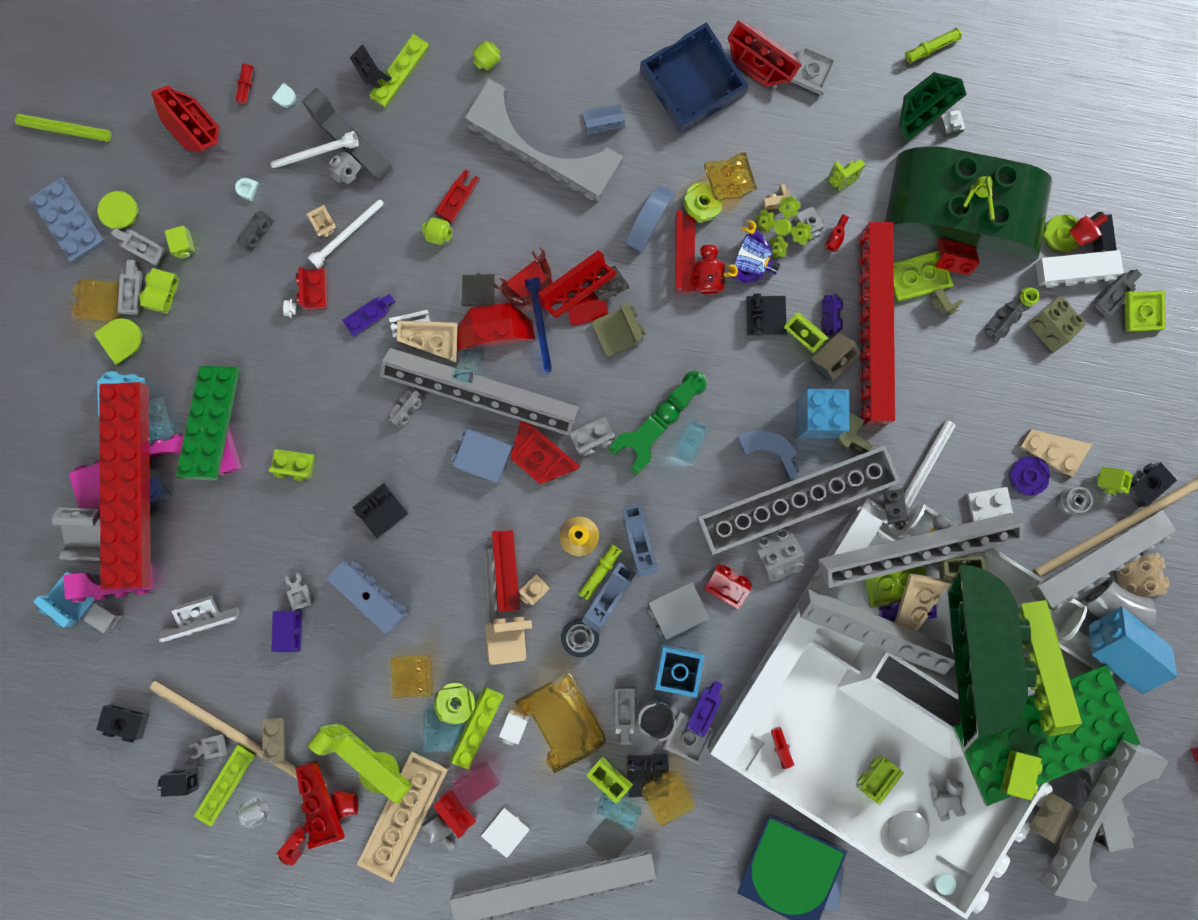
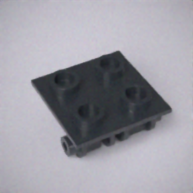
[746,293,787,335]
[352,483,408,539]
[627,755,669,797]

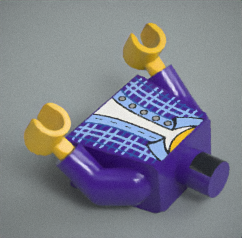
[724,220,780,284]

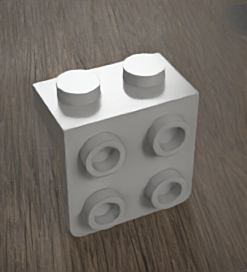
[753,526,807,583]

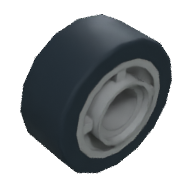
[561,619,599,657]

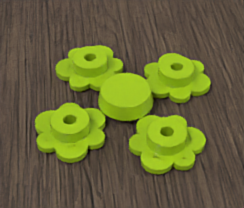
[755,196,812,258]

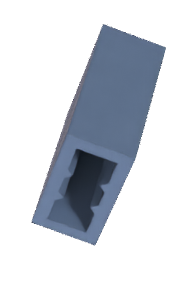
[451,429,513,485]

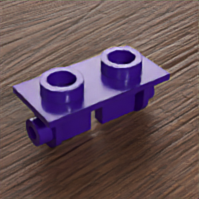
[822,293,843,335]

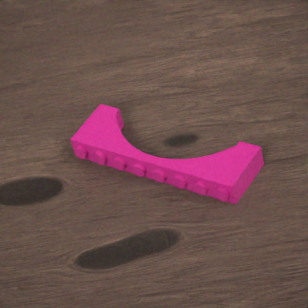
[69,428,242,509]

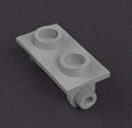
[387,387,425,429]

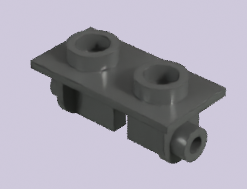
[236,210,274,252]
[985,302,1022,342]
[883,488,908,530]

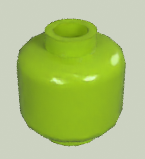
[473,41,501,71]
[422,217,453,246]

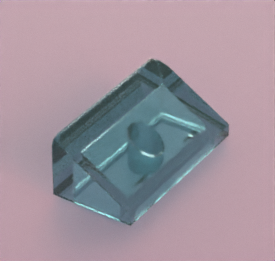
[453,348,485,383]

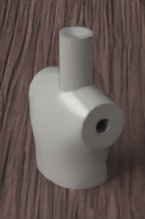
[421,813,455,852]

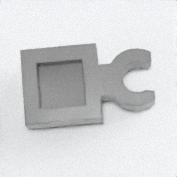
[285,573,313,611]
[189,734,227,759]

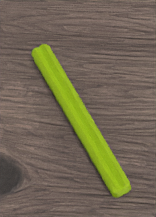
[15,114,112,142]

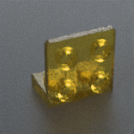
[390,654,434,698]

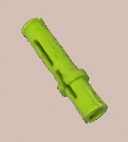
[905,28,962,64]
[578,544,622,600]

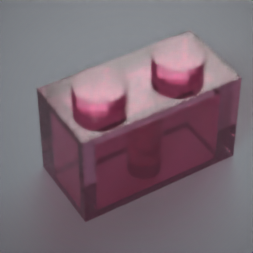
[451,762,500,808]

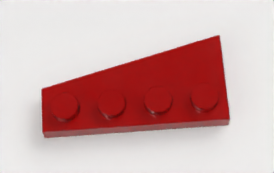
[295,760,345,850]

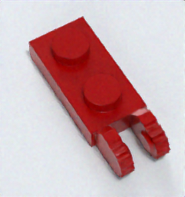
[435,169,480,224]

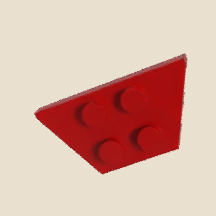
[510,421,580,485]

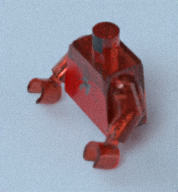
[493,247,553,310]

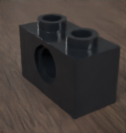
[1128,462,1177,507]
[96,704,149,742]
[158,768,199,797]

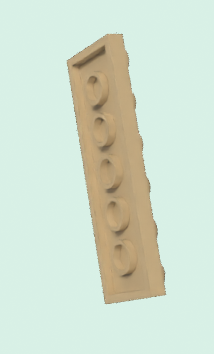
[357,751,448,883]

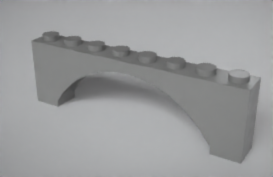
[465,79,623,201]
[1041,740,1168,903]

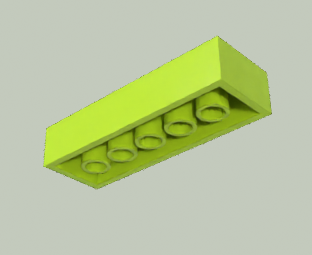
[1018,600,1082,737]

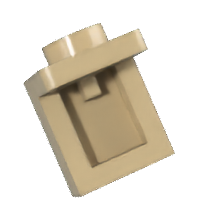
[306,204,336,237]

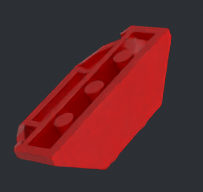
[727,20,802,87]
[151,85,219,152]
[457,302,535,351]

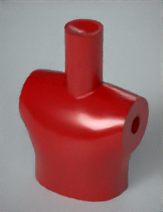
[1069,213,1108,247]
[824,214,849,252]
[332,791,358,819]

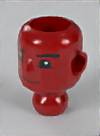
[691,245,726,294]

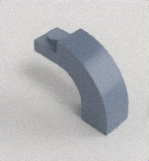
[626,185,676,252]
[736,430,799,481]
[622,504,659,577]
[581,562,636,633]

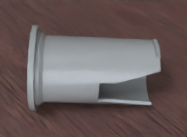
[635,692,677,742]

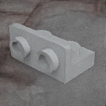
[570,417,615,457]

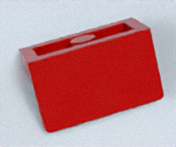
[567,288,608,326]

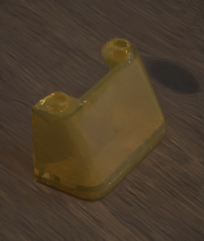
[515,672,606,773]

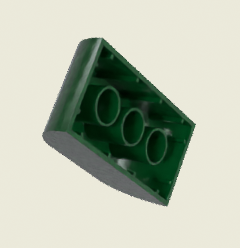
[885,146,1053,260]
[947,565,1037,753]

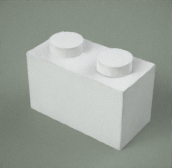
[499,709,530,746]

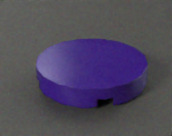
[1009,456,1050,496]

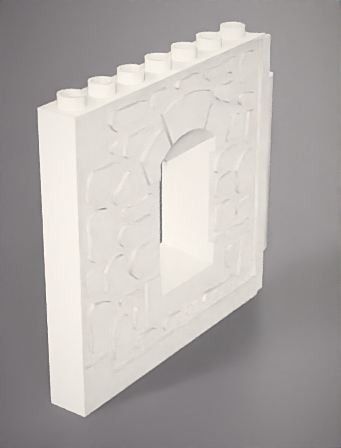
[707,498,1115,919]

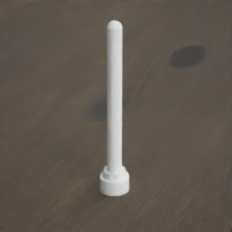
[271,131,359,168]
[307,200,383,269]

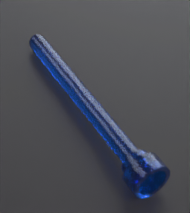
[524,277,552,373]

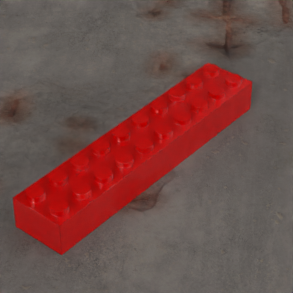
[858,222,895,426]
[99,382,151,590]

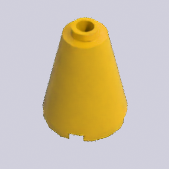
[559,517,599,556]

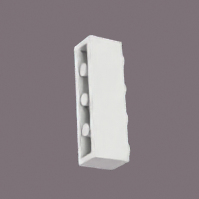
[1035,250,1123,288]

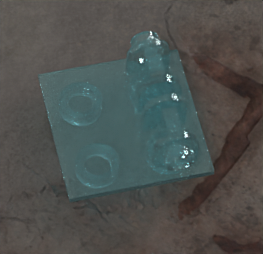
[149,396,175,441]
[423,709,463,752]

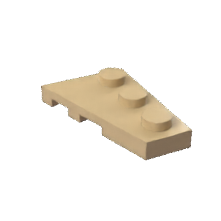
[397,320,457,362]
[1019,429,1093,478]
[895,573,951,632]

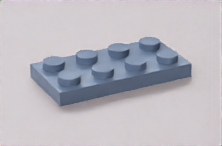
[29,177,106,263]

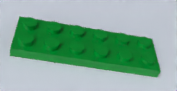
[176,366,240,480]

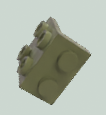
[1027,296,1086,353]
[592,302,645,357]

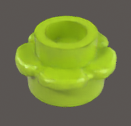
[1019,287,1039,306]

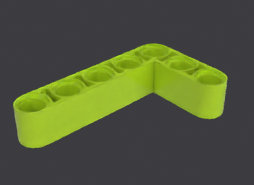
[308,723,412,804]

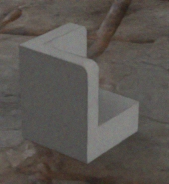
[84,604,122,633]

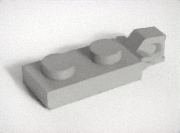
[111,228,167,267]
[118,260,142,315]
[615,687,635,745]

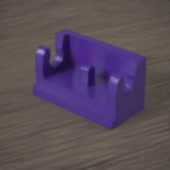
[271,611,302,652]

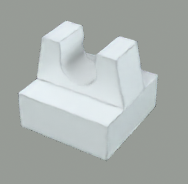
[940,110,965,136]

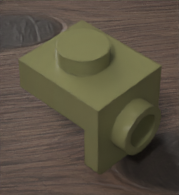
[930,288,964,316]

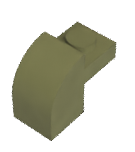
[836,412,873,454]

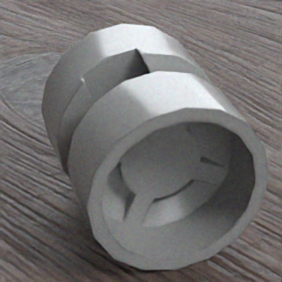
[1057,487,1093,514]

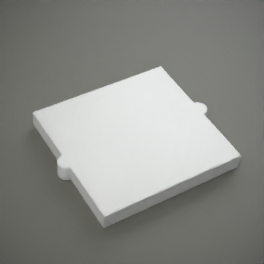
[481,808,530,858]

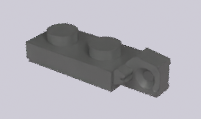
[1093,269,1142,318]

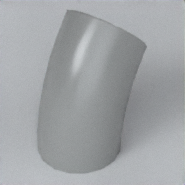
[1082,579,1156,631]

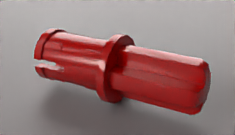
[235,63,254,104]
[771,727,795,769]

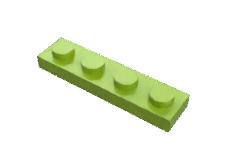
[369,34,430,108]
[449,686,504,770]
[194,744,256,827]

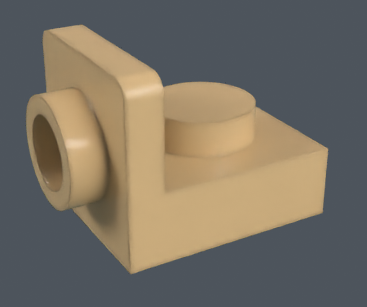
[762,184,791,211]
[519,574,550,606]

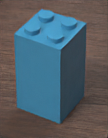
[796,389,849,439]
[1088,606,1178,695]
[652,644,705,698]

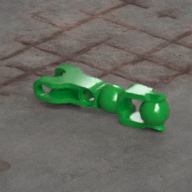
[608,370,707,475]

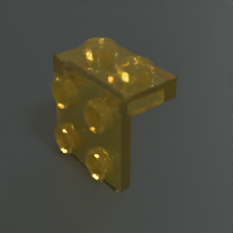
[704,152,757,200]
[72,278,121,322]
[641,770,695,826]

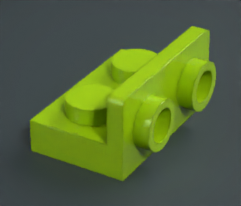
[829,159,865,191]
[268,449,315,482]

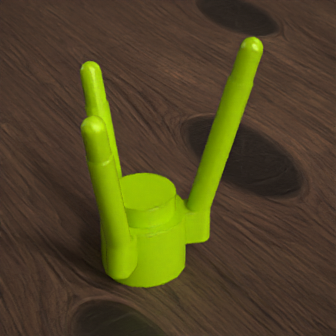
[963,176,995,220]

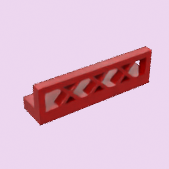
[675,210,695,293]
[537,250,616,319]
[492,530,520,612]

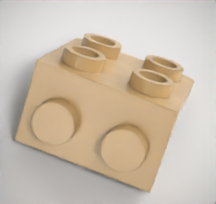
[1116,552,1170,597]
[485,617,532,665]

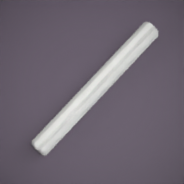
[904,420,955,509]

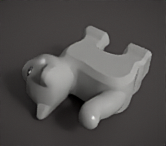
[929,777,966,821]

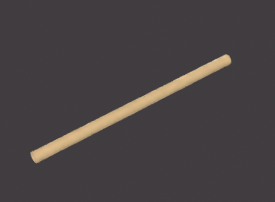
[1034,477,1198,577]
[149,681,327,787]

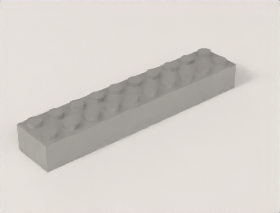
[696,445,901,555]

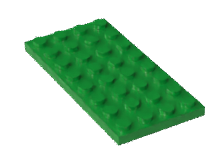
[952,665,1141,806]

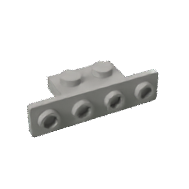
[158,596,240,643]

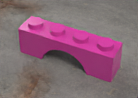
[63,565,154,603]

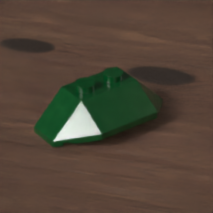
[899,72,967,142]

